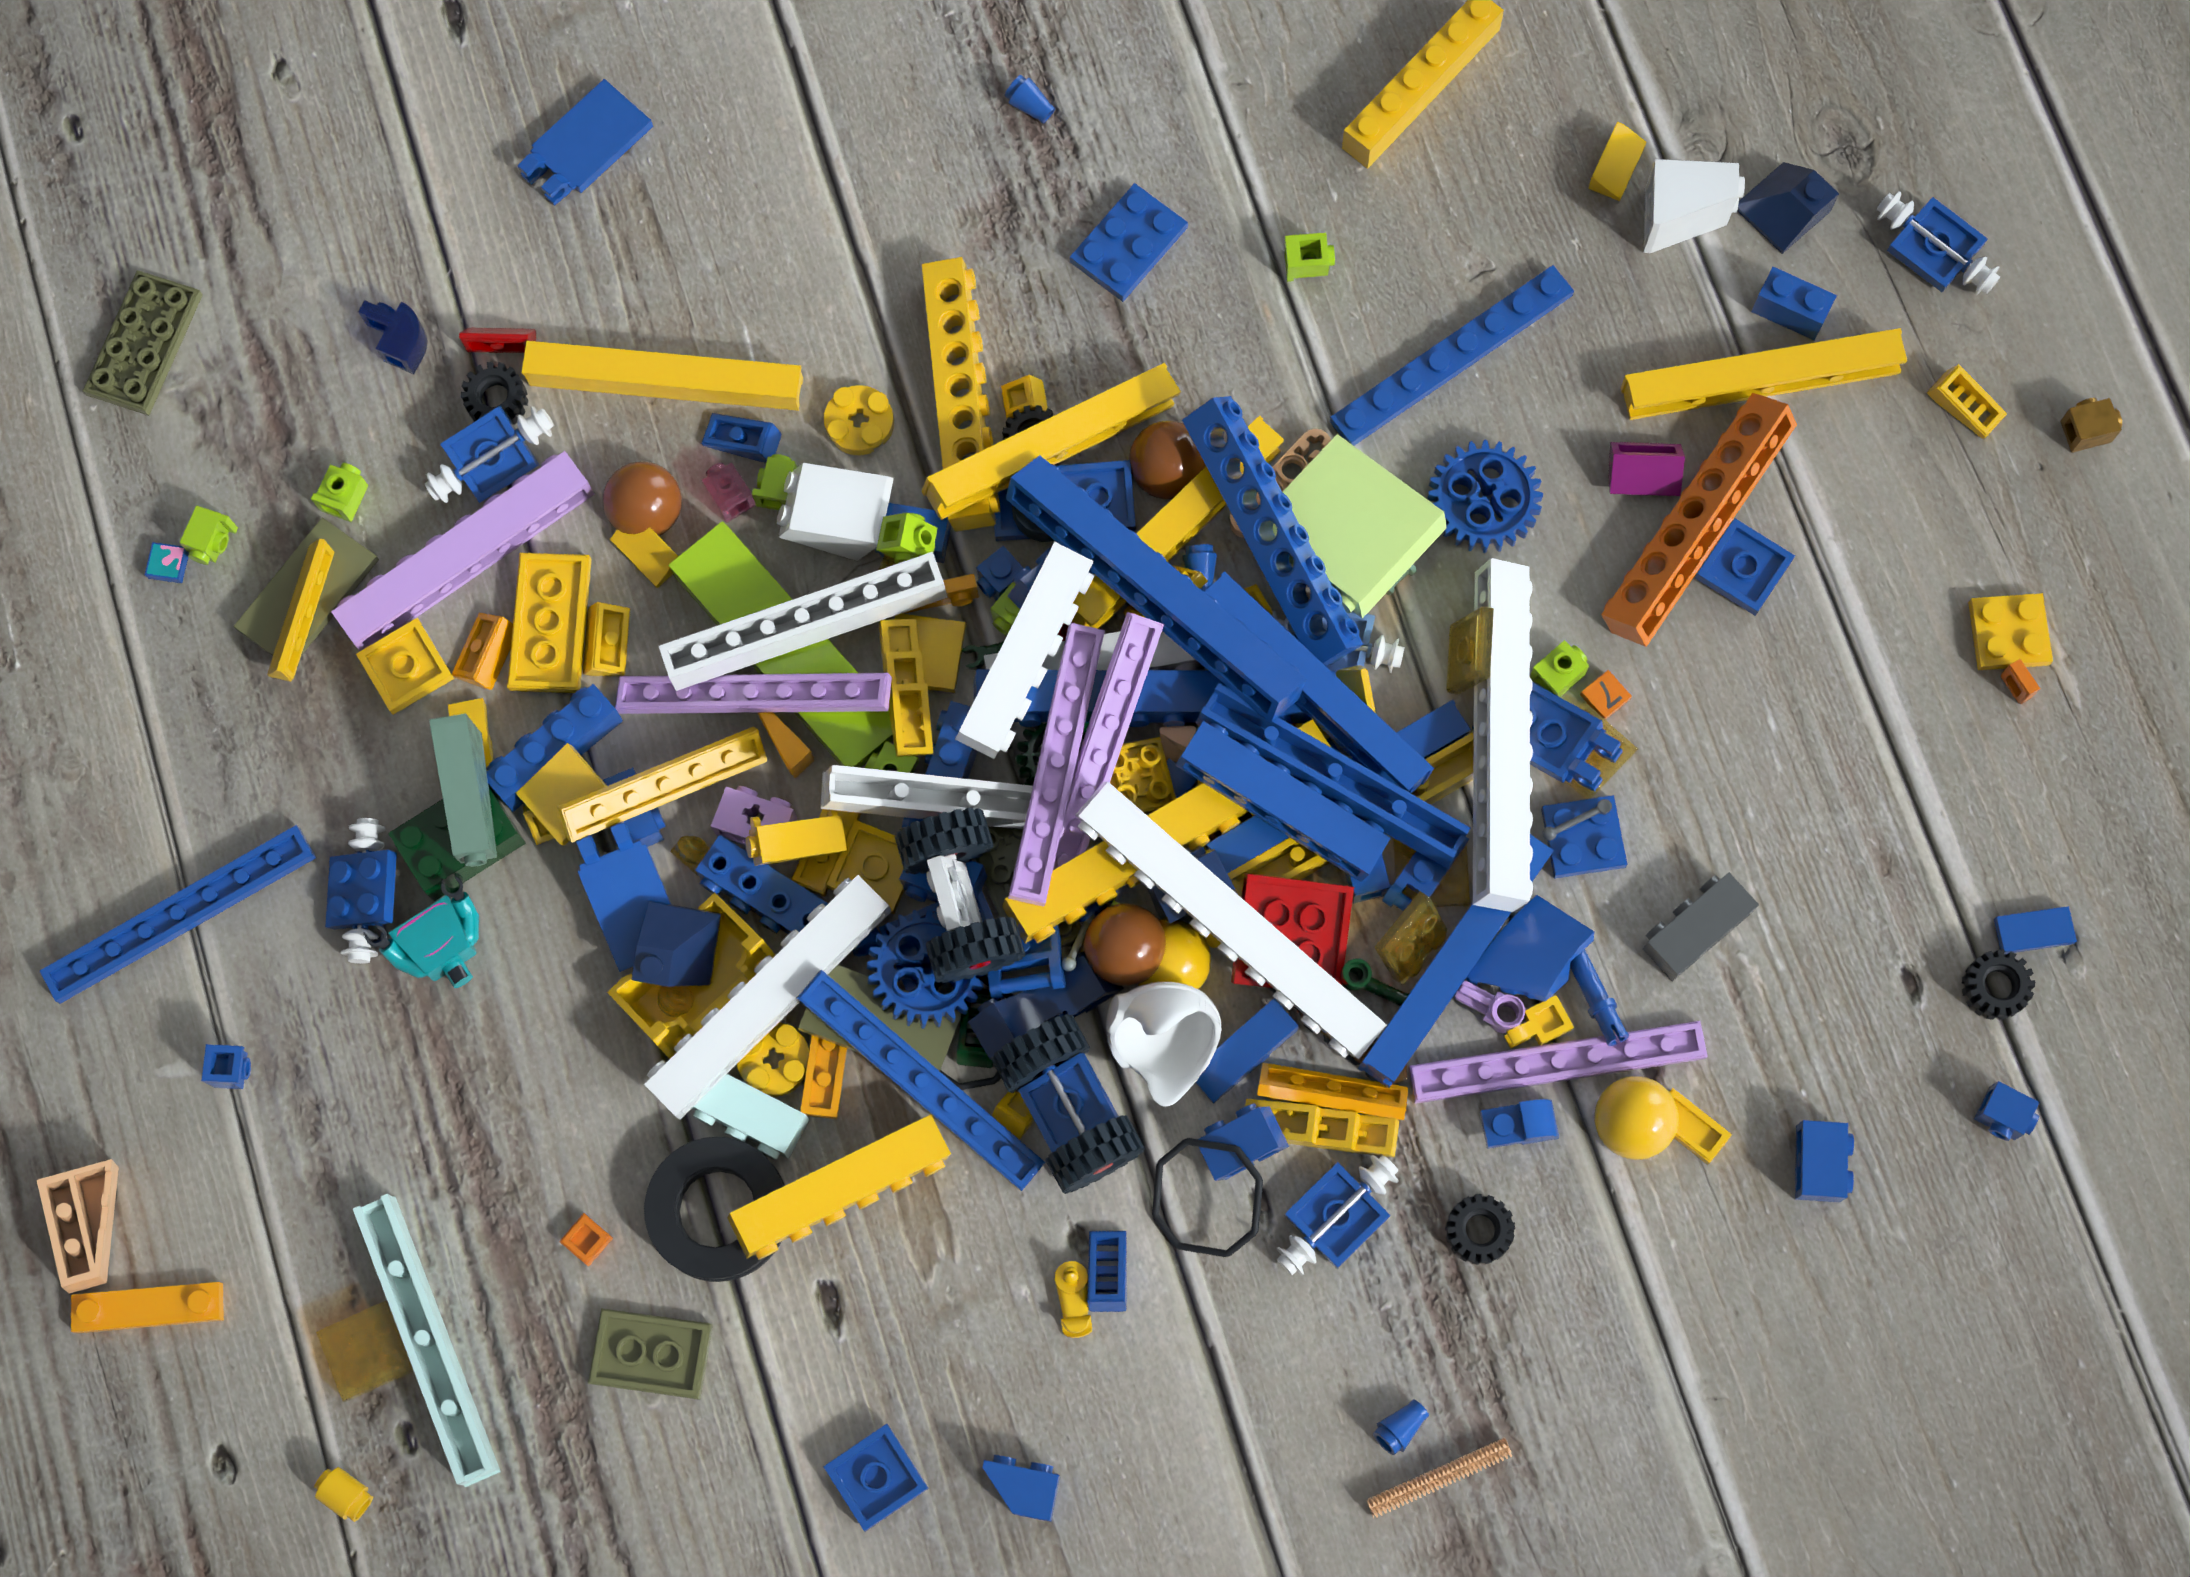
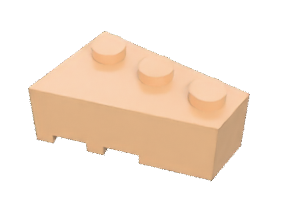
[37,1159,119,1294]

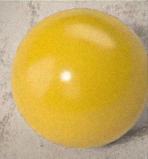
[1138,920,1211,989]
[1594,1076,1679,1160]

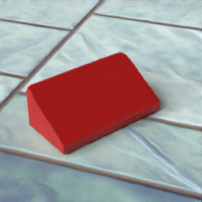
[459,327,536,353]

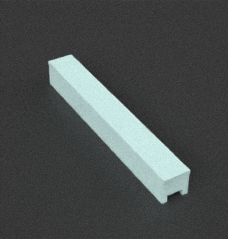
[353,1194,501,1487]

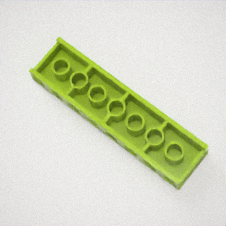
[668,521,894,768]

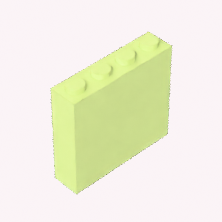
[1273,434,1447,618]

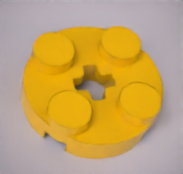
[824,385,894,455]
[737,1022,810,1097]

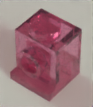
[702,462,756,523]

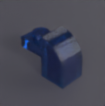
[358,300,428,375]

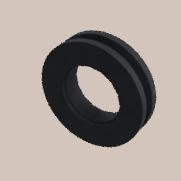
[644,1137,785,1282]

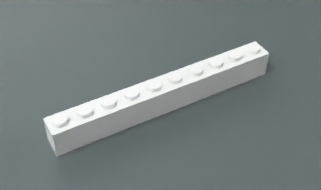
[1473,558,1533,912]
[1075,782,1387,1059]

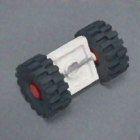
[894,808,1025,983]

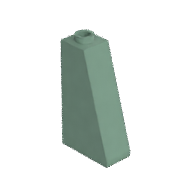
[429,713,497,867]

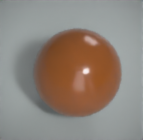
[1129,421,1206,499]
[603,461,682,536]
[1084,903,1166,986]

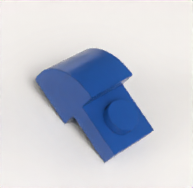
[1480,1099,1559,1149]

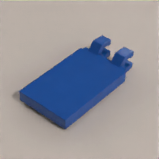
[517,79,653,206]
[1472,682,1623,792]
[576,821,672,972]

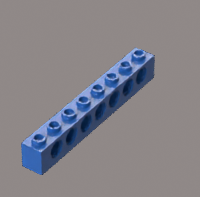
[1182,396,1363,666]

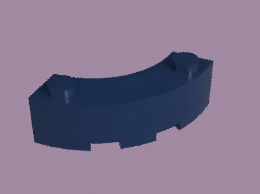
[968,951,1124,1060]

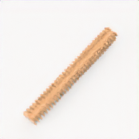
[1366,1437,1512,1518]

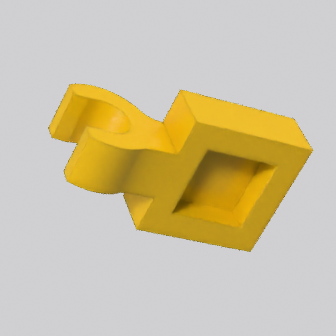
[1504,995,1574,1049]

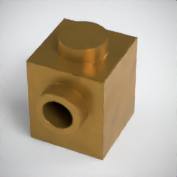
[2060,398,2122,453]

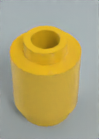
[314,1467,373,1522]

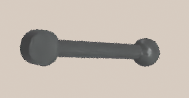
[1542,799,1612,841]

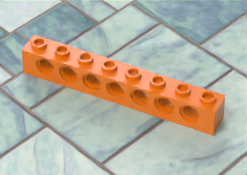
[1601,393,1797,647]

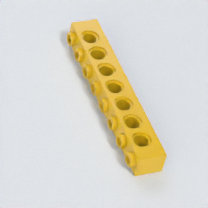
[922,257,1000,532]

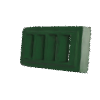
[957,989,1001,1068]

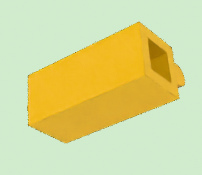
[745,810,847,866]

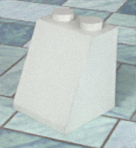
[1644,159,1745,253]
[777,463,894,561]

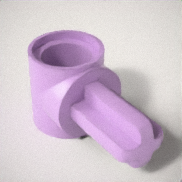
[1455,981,1525,1034]

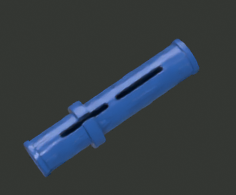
[1570,949,1630,1046]

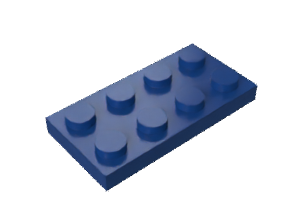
[994,460,1136,542]

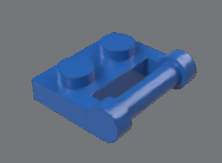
[988,925,1066,999]

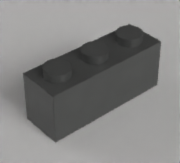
[1643,872,1759,982]

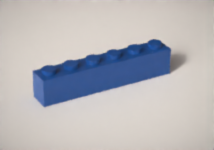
[1175,721,1391,882]

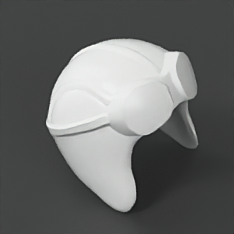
[1106,982,1222,1106]

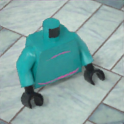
[363,873,479,988]

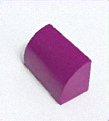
[1608,442,1685,496]

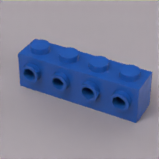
[486,683,623,812]
[902,701,978,828]
[695,835,828,935]

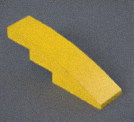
[879,619,933,757]
[1245,1099,1399,1158]

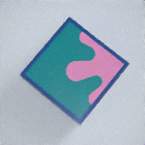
[145,542,189,583]

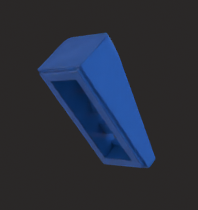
[1088,1231,1127,1312]

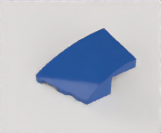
[1467,895,1595,1001]

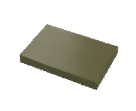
[588,1308,713,1400]

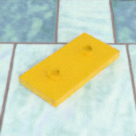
[507,553,592,693]

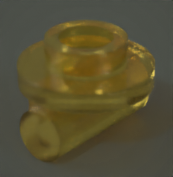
[671,836,709,876]

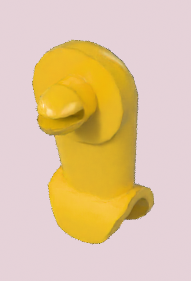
[1055,1261,1092,1338]

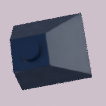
[1737,162,1839,254]
[632,901,722,987]

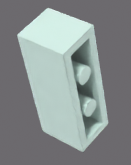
[692,1074,809,1160]

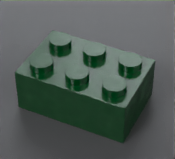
[388,784,526,901]

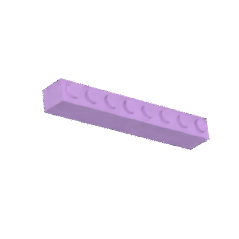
[331,451,595,651]

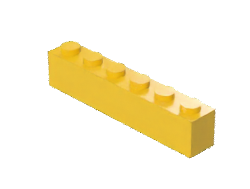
[1342,0,1504,169]
[727,1114,951,1260]

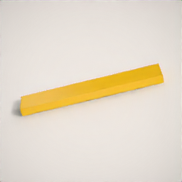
[557,726,767,842]

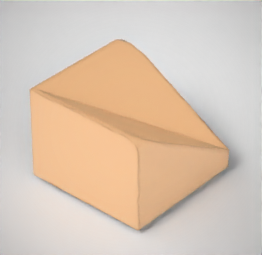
[1160,726,1196,762]

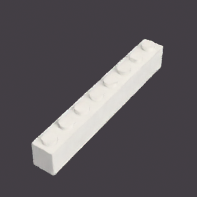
[659,552,947,691]
[644,875,892,1119]

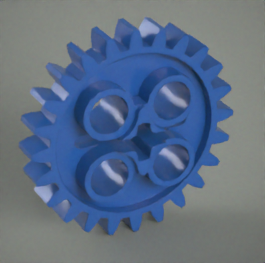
[1427,440,1543,553]
[866,909,985,1029]

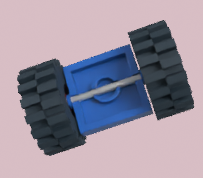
[991,1014,1145,1194]

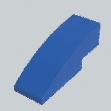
[1195,998,1298,1104]

